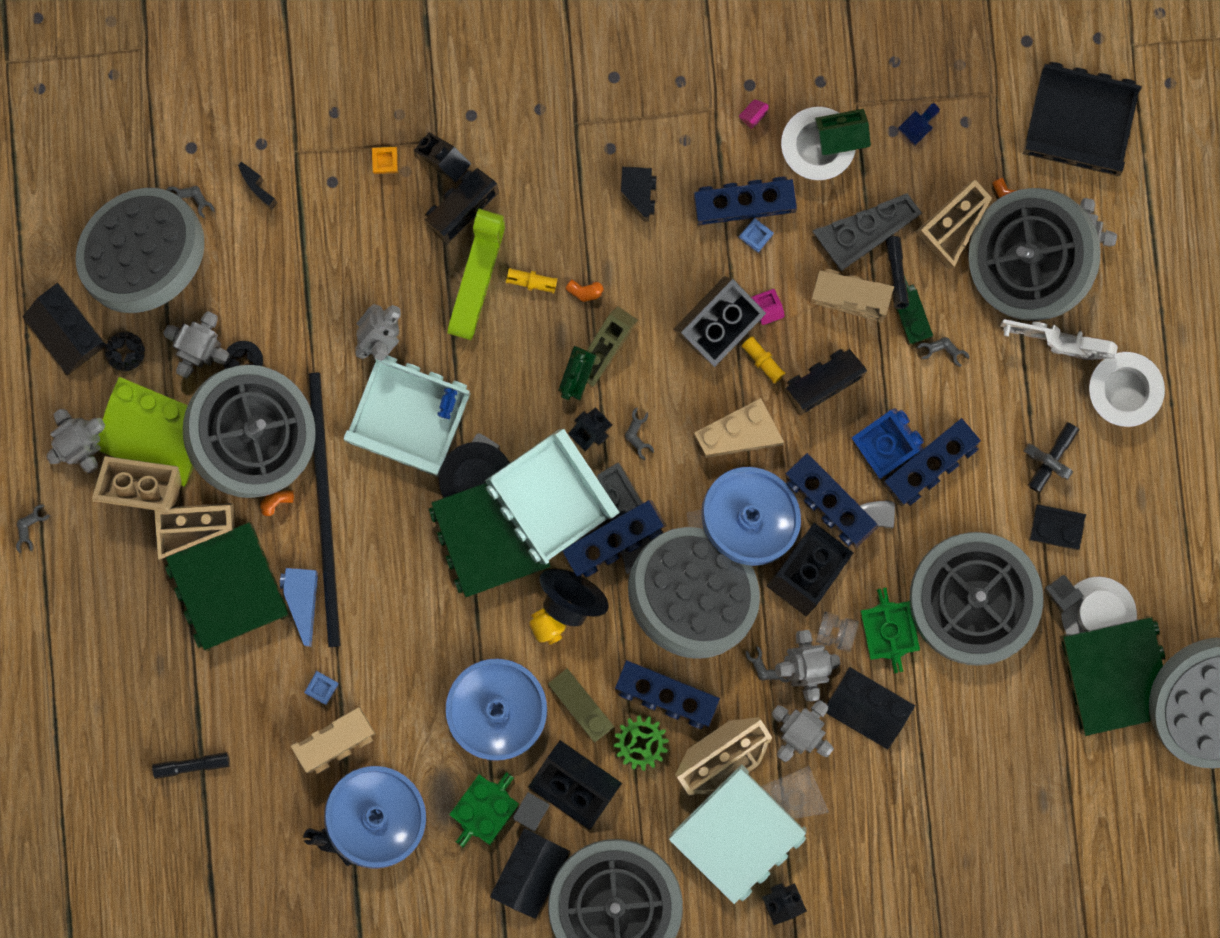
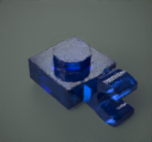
[898,102,941,146]

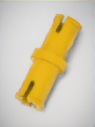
[506,268,558,294]
[741,336,786,384]

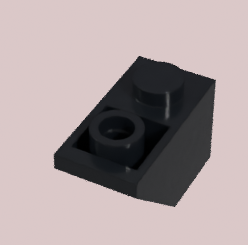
[414,132,471,183]
[621,167,657,222]

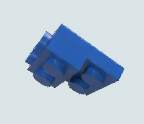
[852,408,924,479]

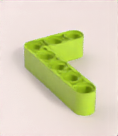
[447,209,505,340]

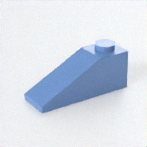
[280,568,318,647]

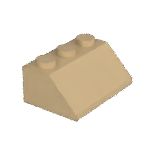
[92,456,182,512]

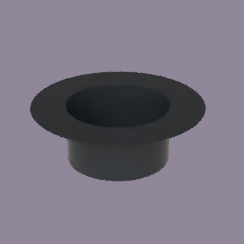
[439,442,510,498]
[540,569,609,627]

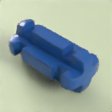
[437,388,457,419]

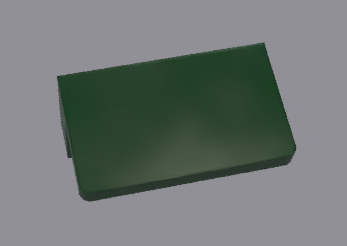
[815,109,871,156]

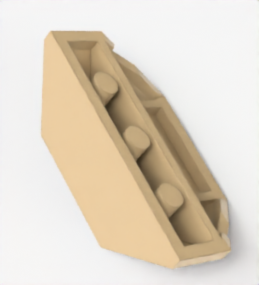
[675,717,772,795]

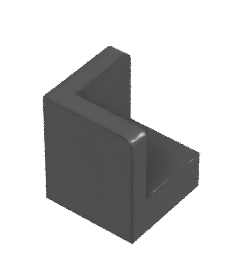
[1044,575,1084,614]
[513,792,550,831]

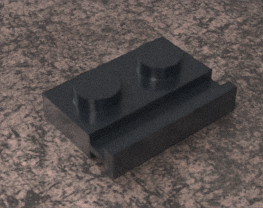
[1029,504,1086,550]

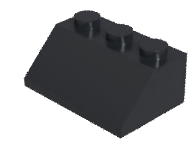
[424,168,499,245]
[673,276,766,367]
[22,282,107,375]
[785,349,867,416]
[826,667,915,750]
[528,740,622,830]
[490,828,570,919]

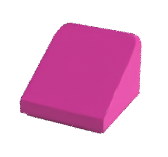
[739,100,769,128]
[751,289,785,325]

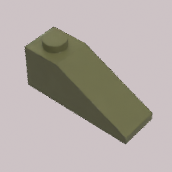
[587,306,638,387]
[548,668,614,743]

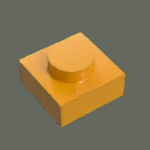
[372,147,398,174]

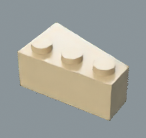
[916,180,992,269]
[810,269,894,322]
[693,398,784,458]
[155,503,235,560]
[291,707,376,774]

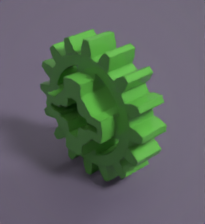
[614,716,669,771]

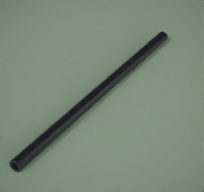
[308,372,341,647]

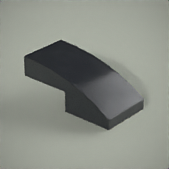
[238,162,277,211]

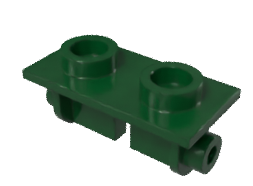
[558,345,597,400]

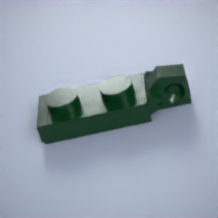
[896,275,933,345]

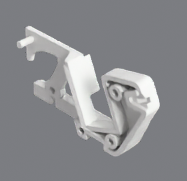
[1000,319,1118,360]

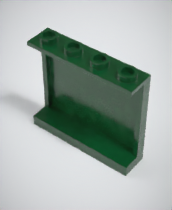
[428,483,551,598]
[165,522,290,651]
[1060,616,1165,736]

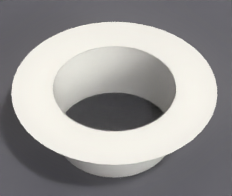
[781,107,855,180]
[1089,352,1165,427]
[1061,577,1137,634]

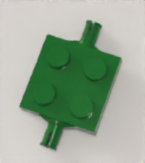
[860,588,920,674]
[449,772,520,848]

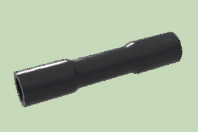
[886,236,909,309]
[1027,422,1080,493]
[152,752,230,779]

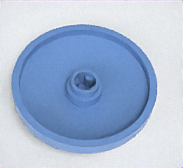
[701,467,801,566]
[446,659,547,761]
[324,766,426,869]

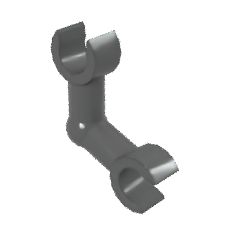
[166,186,215,219]
[916,337,969,367]
[625,407,654,461]
[1023,443,1073,480]
[16,505,51,553]
[745,646,790,683]

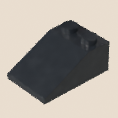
[767,523,854,617]

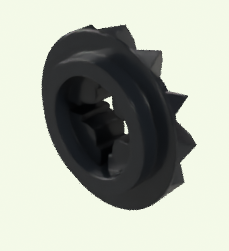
[104,331,145,371]
[224,341,263,369]

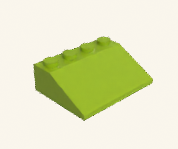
[97,377,194,487]

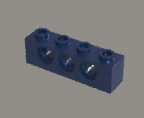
[694,177,797,226]
[883,418,981,506]
[785,453,878,548]
[562,500,667,578]
[615,660,720,730]

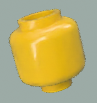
[529,608,566,645]

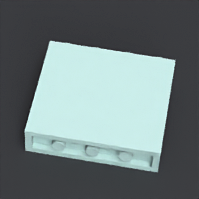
[343,355,471,477]
[485,429,619,564]
[669,764,807,904]

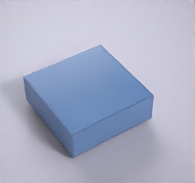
[739,218,774,253]
[304,671,339,705]

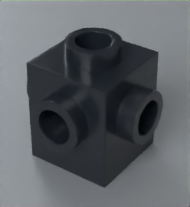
[568,407,613,451]
[762,882,807,925]

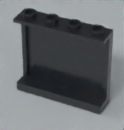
[1022,62,1142,176]

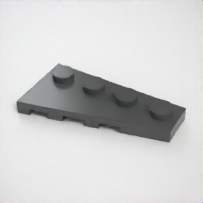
[812,193,922,272]
[597,462,652,574]

